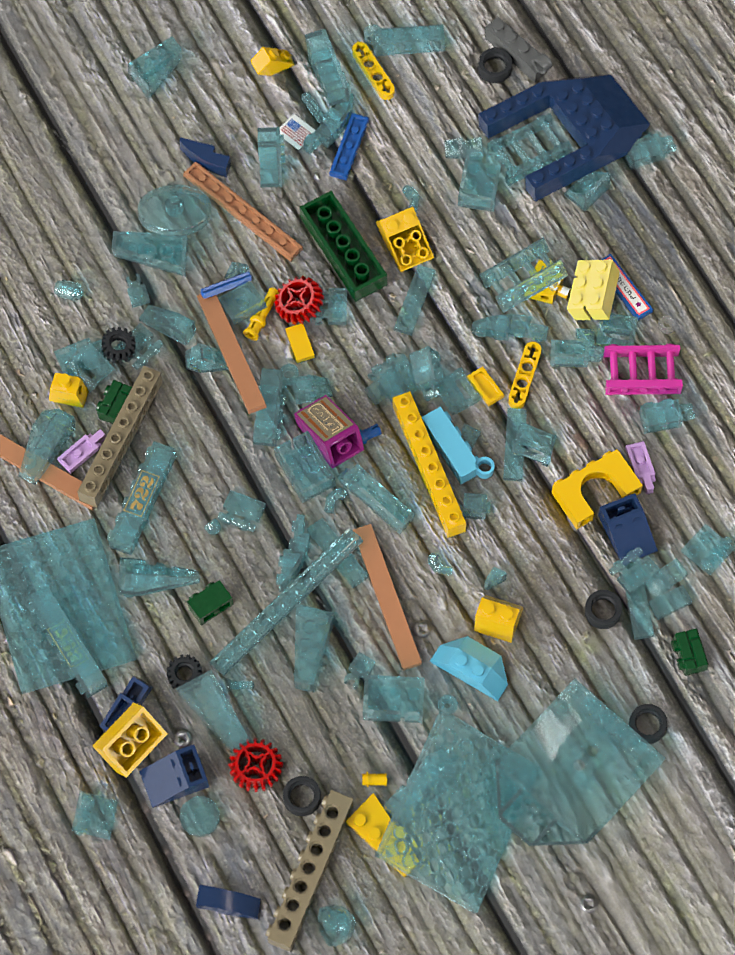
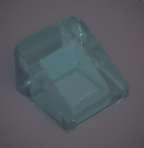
[484,567,507,590]

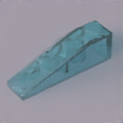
[19,409,75,485]
[118,557,200,597]

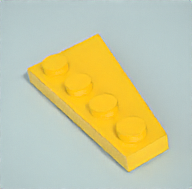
[346,793,419,877]

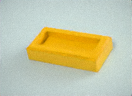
[285,324,315,363]
[467,366,504,407]

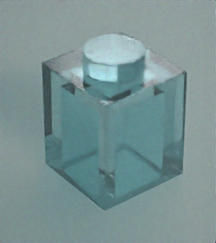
[463,493,491,520]

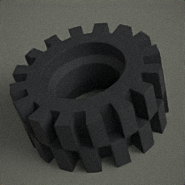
[101,327,136,364]
[167,654,203,693]

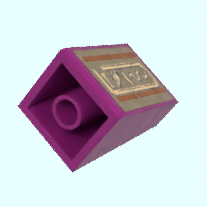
[294,395,364,469]

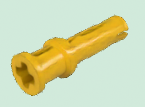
[243,287,280,341]

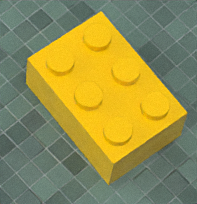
[93,703,167,778]

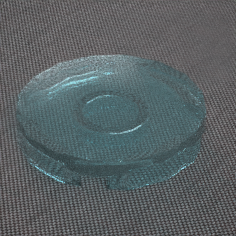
[180,796,220,837]

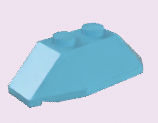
[430,636,508,701]

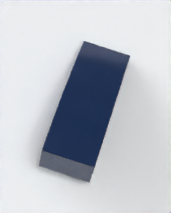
[179,137,231,178]
[99,676,153,731]
[196,884,261,920]

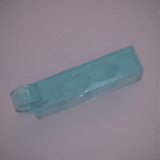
[364,24,445,56]
[253,364,299,447]
[337,464,415,534]

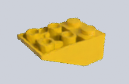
[376,207,434,272]

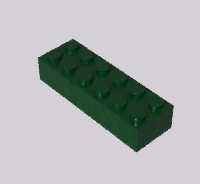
[299,191,387,302]

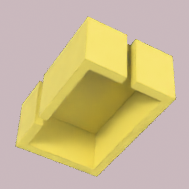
[567,260,620,320]

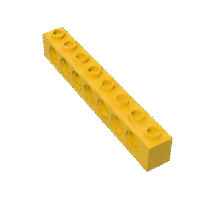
[392,391,466,538]

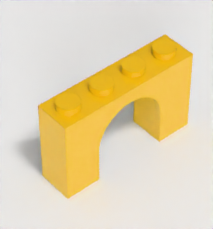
[552,449,643,530]

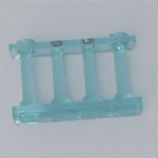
[487,113,572,186]
[479,238,568,313]

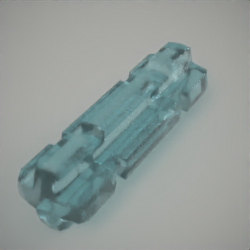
[301,92,326,123]

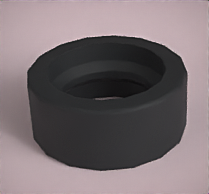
[478,47,512,84]
[585,590,622,629]
[629,704,667,744]
[283,776,321,816]

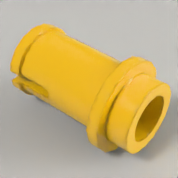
[362,771,387,788]

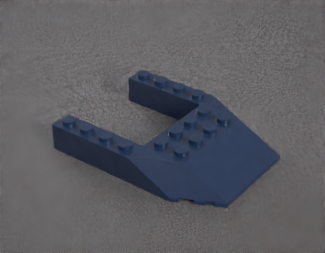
[478,74,650,202]

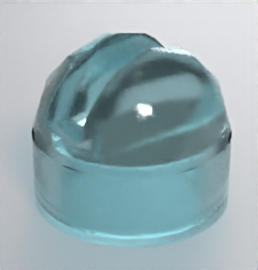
[204,518,221,535]

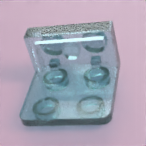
[367,353,422,403]

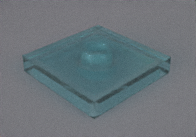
[218,281,267,325]

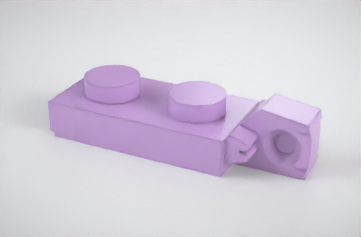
[57,429,106,474]
[625,441,656,494]

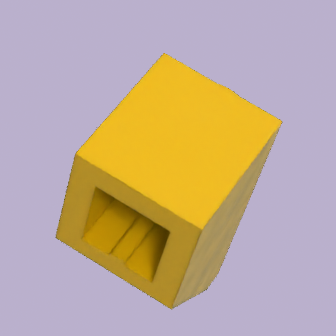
[250,47,294,76]

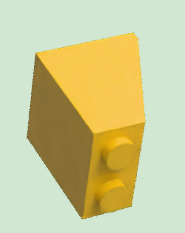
[474,595,523,643]

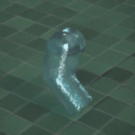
[402,185,420,212]
[324,488,347,513]
[427,553,453,575]

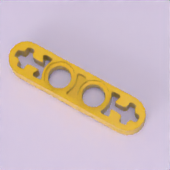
[352,42,394,100]
[508,342,541,410]

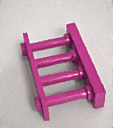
[603,343,683,395]

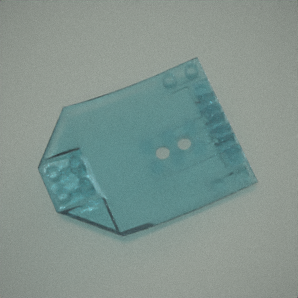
[495,678,666,846]

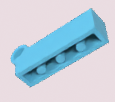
[421,407,495,484]

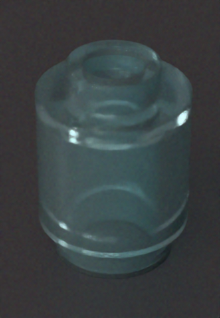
[54,279,83,302]

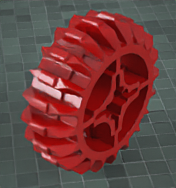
[274,276,324,325]
[228,738,283,793]

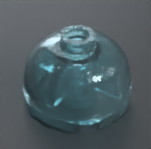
[318,904,356,947]

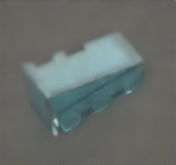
[128,36,182,100]
[258,127,286,188]

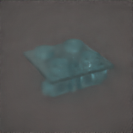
[680,524,735,575]
[72,791,118,840]

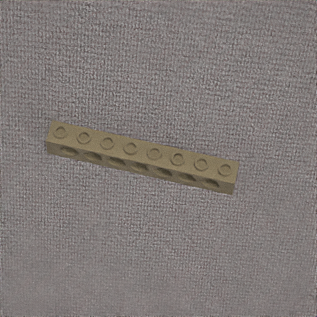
[77,366,162,508]
[266,790,354,952]

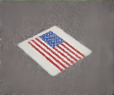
[276,114,317,150]

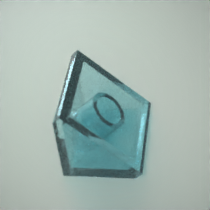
[564,171,611,211]

